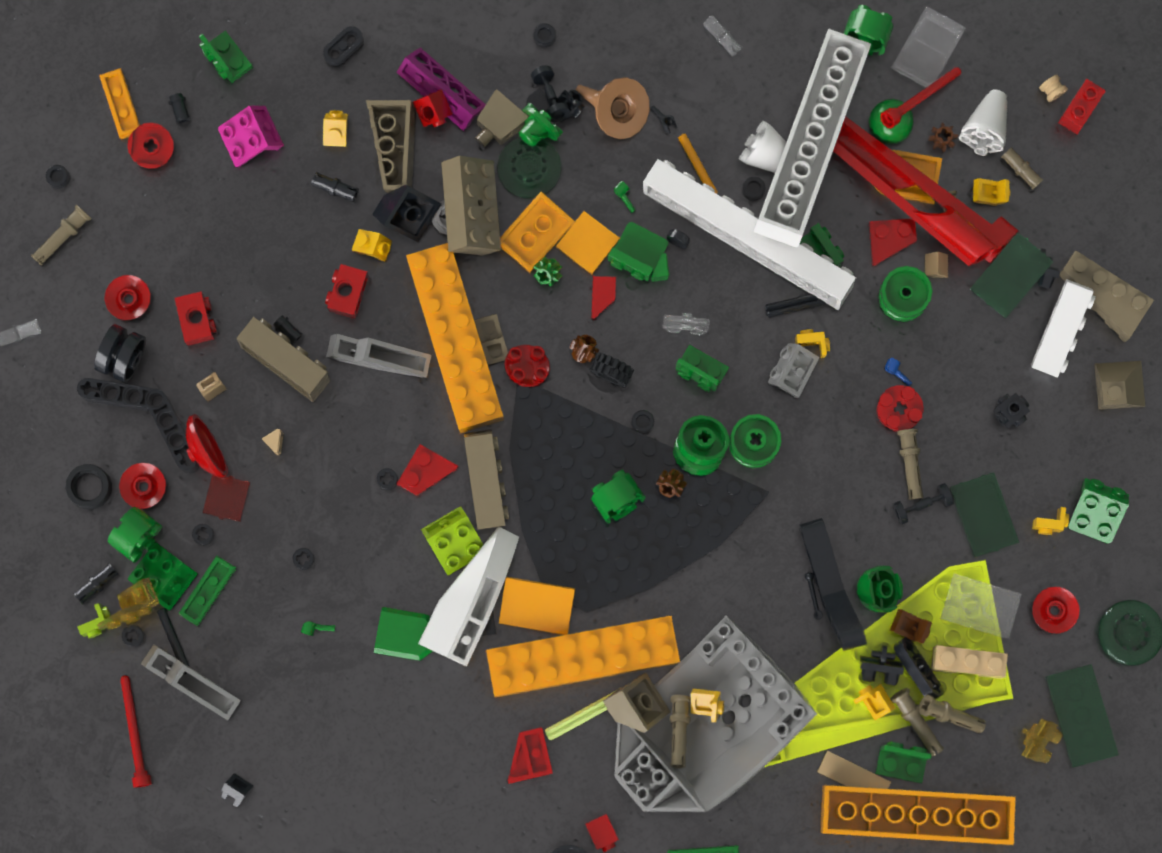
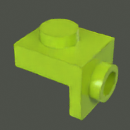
[77,603,112,639]

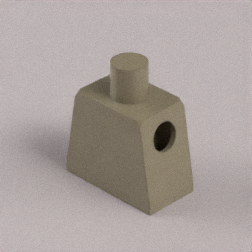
[475,89,529,147]

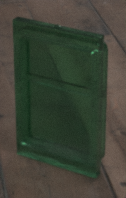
[971,233,1053,318]
[950,472,1019,557]

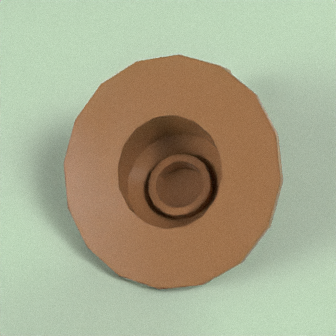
[576,77,650,139]

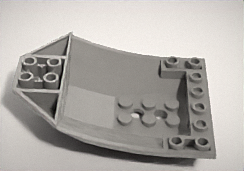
[615,615,817,812]

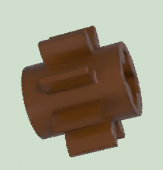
[928,122,958,153]
[569,335,599,363]
[656,469,687,498]

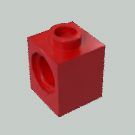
[413,89,453,127]
[585,814,618,852]

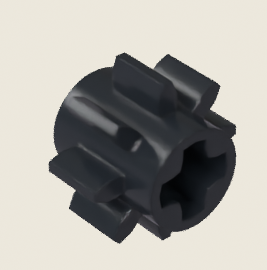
[556,90,585,118]

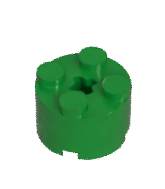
[843,5,894,56]
[591,470,646,523]
[107,507,162,563]

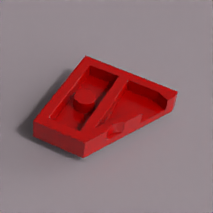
[869,219,917,266]
[508,727,553,784]

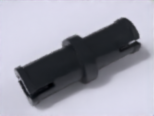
[311,172,359,202]
[73,563,119,605]

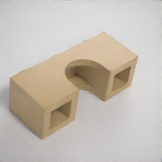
[931,645,1008,679]

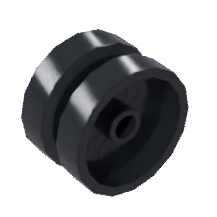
[94,324,146,383]

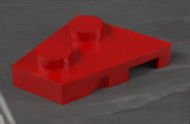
[397,444,459,496]

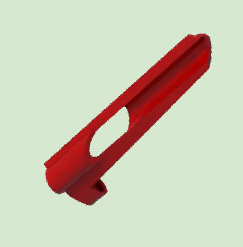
[833,116,1019,266]

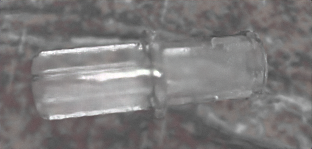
[703,16,743,57]
[0,319,41,347]

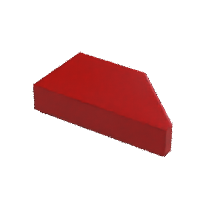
[591,276,616,319]

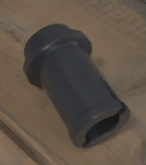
[168,93,190,124]
[273,315,303,344]

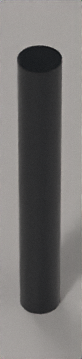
[157,608,190,675]

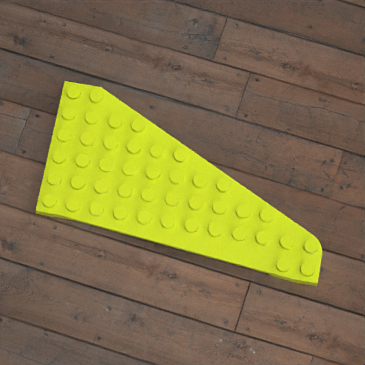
[765,560,1013,767]

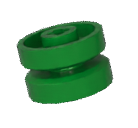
[878,266,932,322]
[729,414,781,469]
[673,415,729,476]

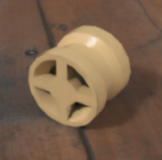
[1039,74,1068,102]

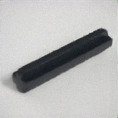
[765,294,827,317]

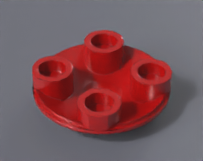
[505,345,550,387]

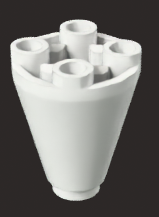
[959,90,1007,156]
[739,121,786,173]

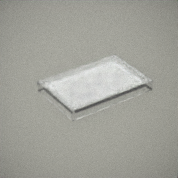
[940,574,1022,639]

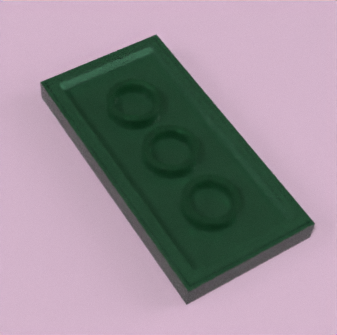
[1046,664,1119,768]

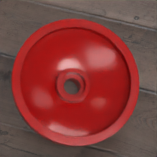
[186,414,228,478]

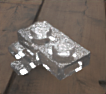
[662,312,710,335]

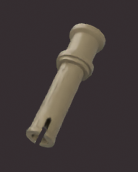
[31,205,92,266]
[897,429,924,500]
[891,688,944,757]
[669,695,691,769]
[919,695,986,734]

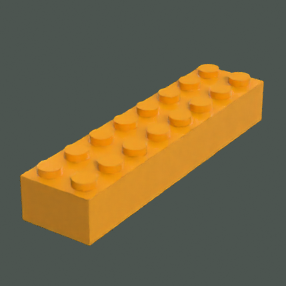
[406,243,504,434]
[486,616,680,698]
[820,785,1015,845]

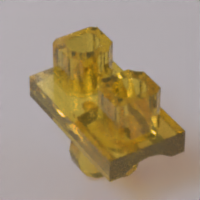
[1021,718,1063,764]

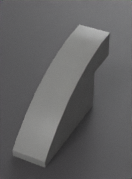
[326,334,431,378]
[141,644,241,720]

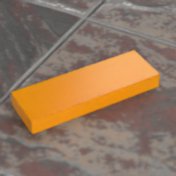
[99,68,140,140]

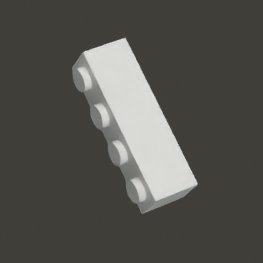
[1031,279,1096,378]

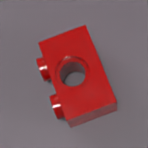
[1058,79,1106,134]
[325,264,369,319]
[174,291,217,346]

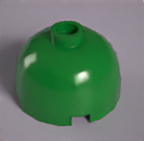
[868,99,914,146]
[857,566,903,613]

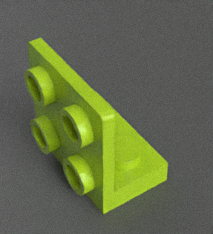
[421,506,483,575]

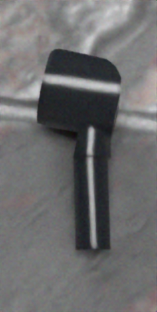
[650,105,677,134]

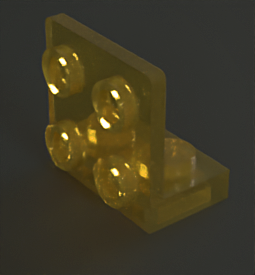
[97,578,159,630]

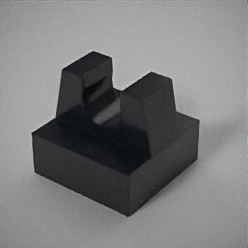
[221,773,254,807]

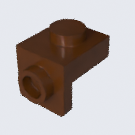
[890,609,932,644]

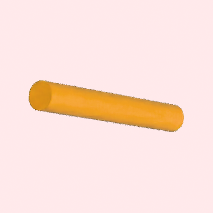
[678,133,718,194]

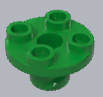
[519,103,563,147]

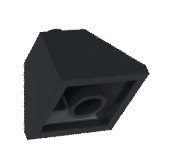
[372,185,441,242]

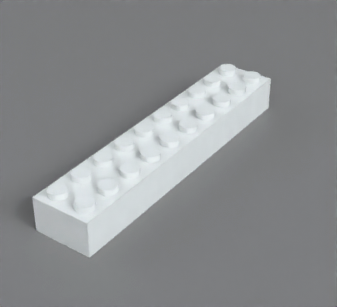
[754,29,871,248]
[643,159,856,311]

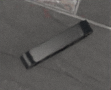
[894,638,944,700]

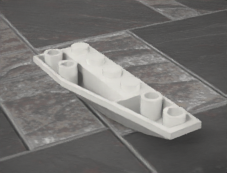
[418,527,519,666]

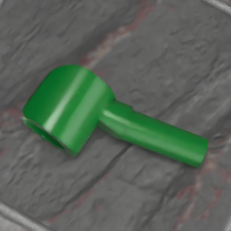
[614,181,636,213]
[301,621,335,636]

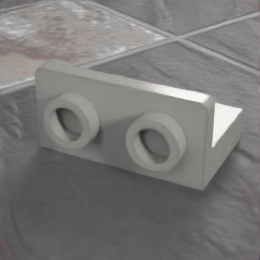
[768,343,820,398]

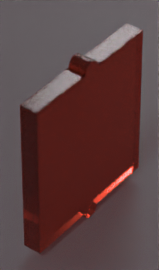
[203,475,250,522]

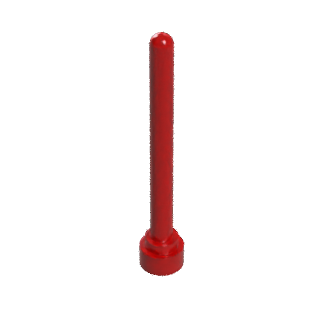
[880,67,961,129]
[120,675,152,788]

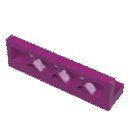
[397,47,486,131]

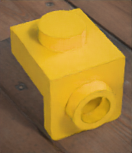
[323,110,348,147]
[973,178,1010,206]
[352,229,392,262]
[795,329,830,358]
[1032,507,1069,535]
[853,684,895,720]
[690,688,724,722]

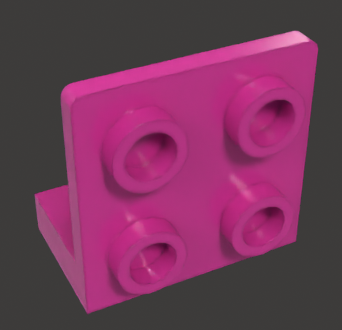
[218,106,284,167]

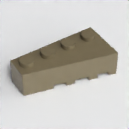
[366,100,416,193]
[1059,250,1154,343]
[464,429,509,530]

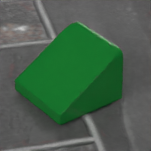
[651,253,669,282]

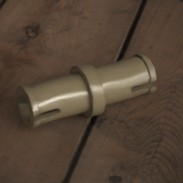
[1001,147,1043,190]

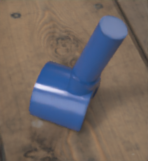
[885,358,912,386]

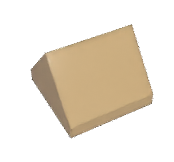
[925,251,948,278]
[196,373,226,402]
[262,429,284,455]

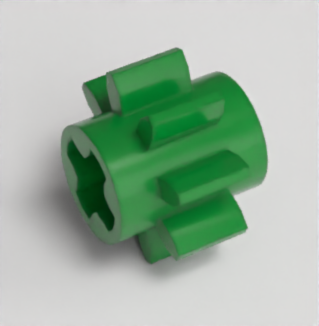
[533,256,563,287]

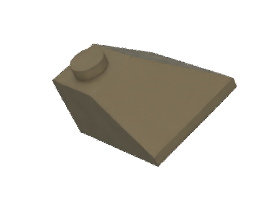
[1094,361,1145,410]
[603,672,670,733]

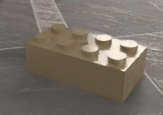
[441,156,501,256]
[236,317,330,403]

